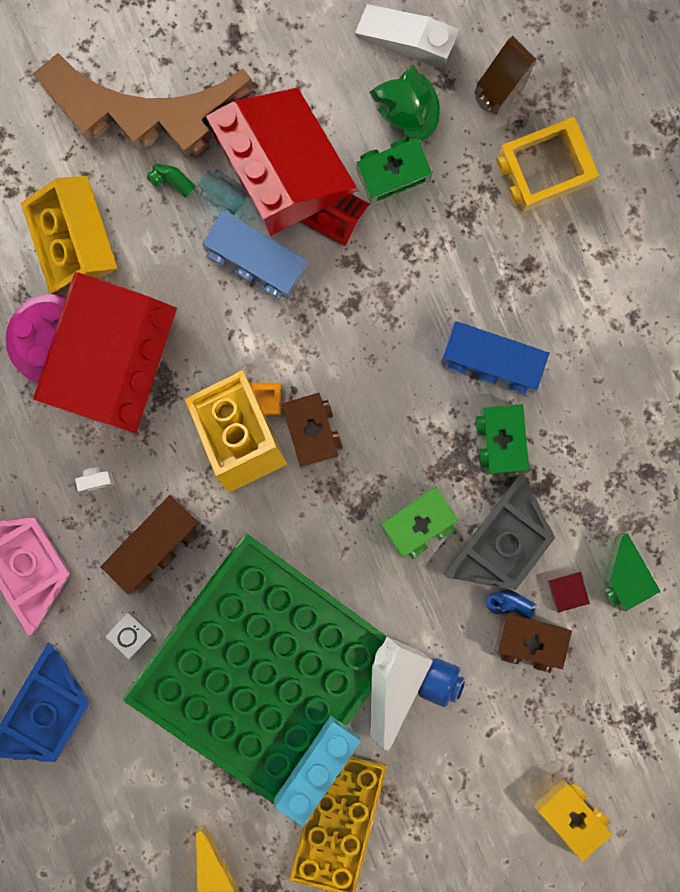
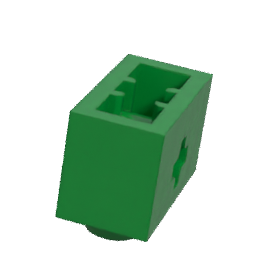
[356,137,432,205]
[476,404,529,475]

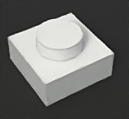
[75,467,115,492]

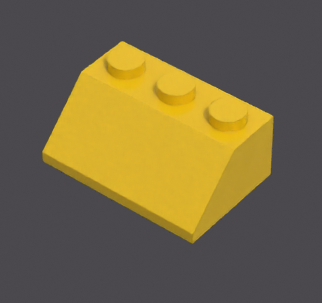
[21,176,118,294]

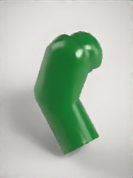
[147,164,196,197]

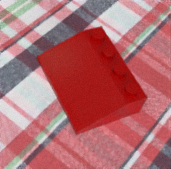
[206,87,358,237]
[32,272,177,434]

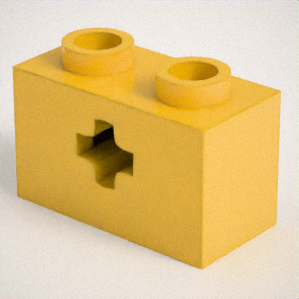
[534,779,613,862]

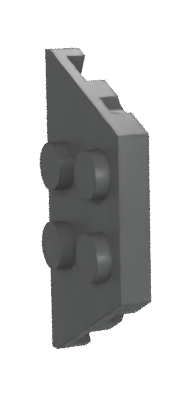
[443,473,555,591]

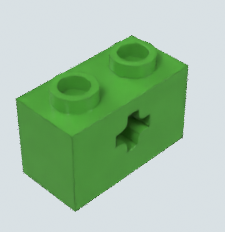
[380,487,458,559]

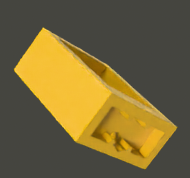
[496,116,600,212]

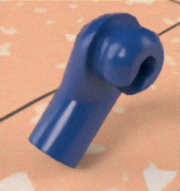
[486,590,537,619]

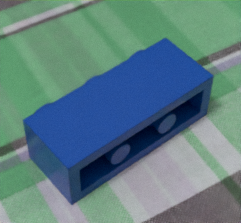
[441,321,550,396]

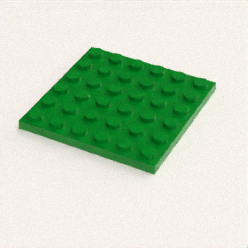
[122,532,387,804]

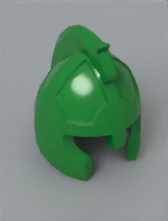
[369,65,440,142]

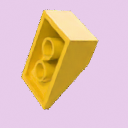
[185,370,288,493]

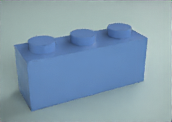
[202,210,308,299]

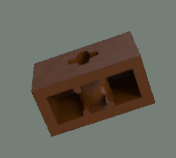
[281,392,343,469]
[494,613,572,673]

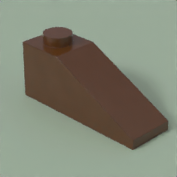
[474,35,537,115]

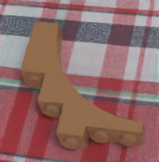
[33,53,253,158]

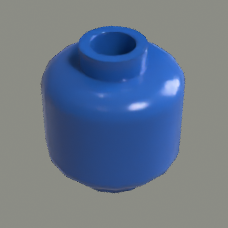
[418,658,466,707]

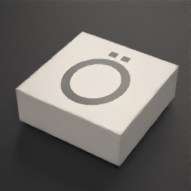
[105,612,153,659]

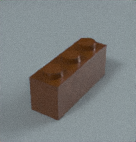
[100,495,201,595]

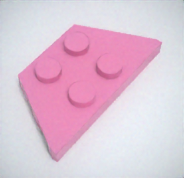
[0,518,71,636]

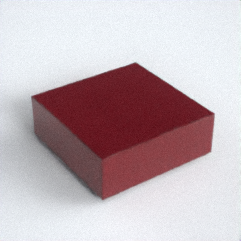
[548,572,590,613]

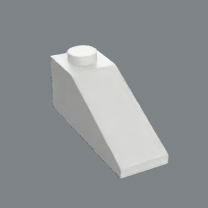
[355,4,459,71]
[370,637,433,751]

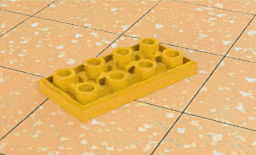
[289,756,387,892]

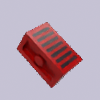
[301,194,370,246]

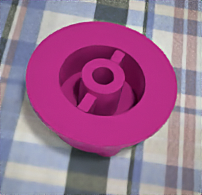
[6,294,67,383]

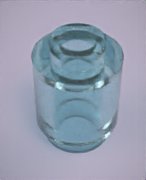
[198,169,248,216]

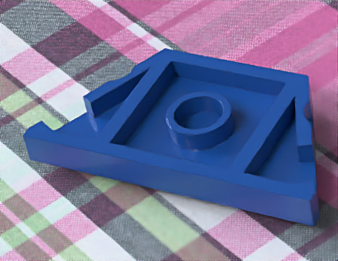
[0,642,91,762]

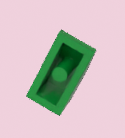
[604,533,661,611]

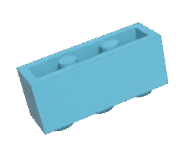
[274,715,361,827]

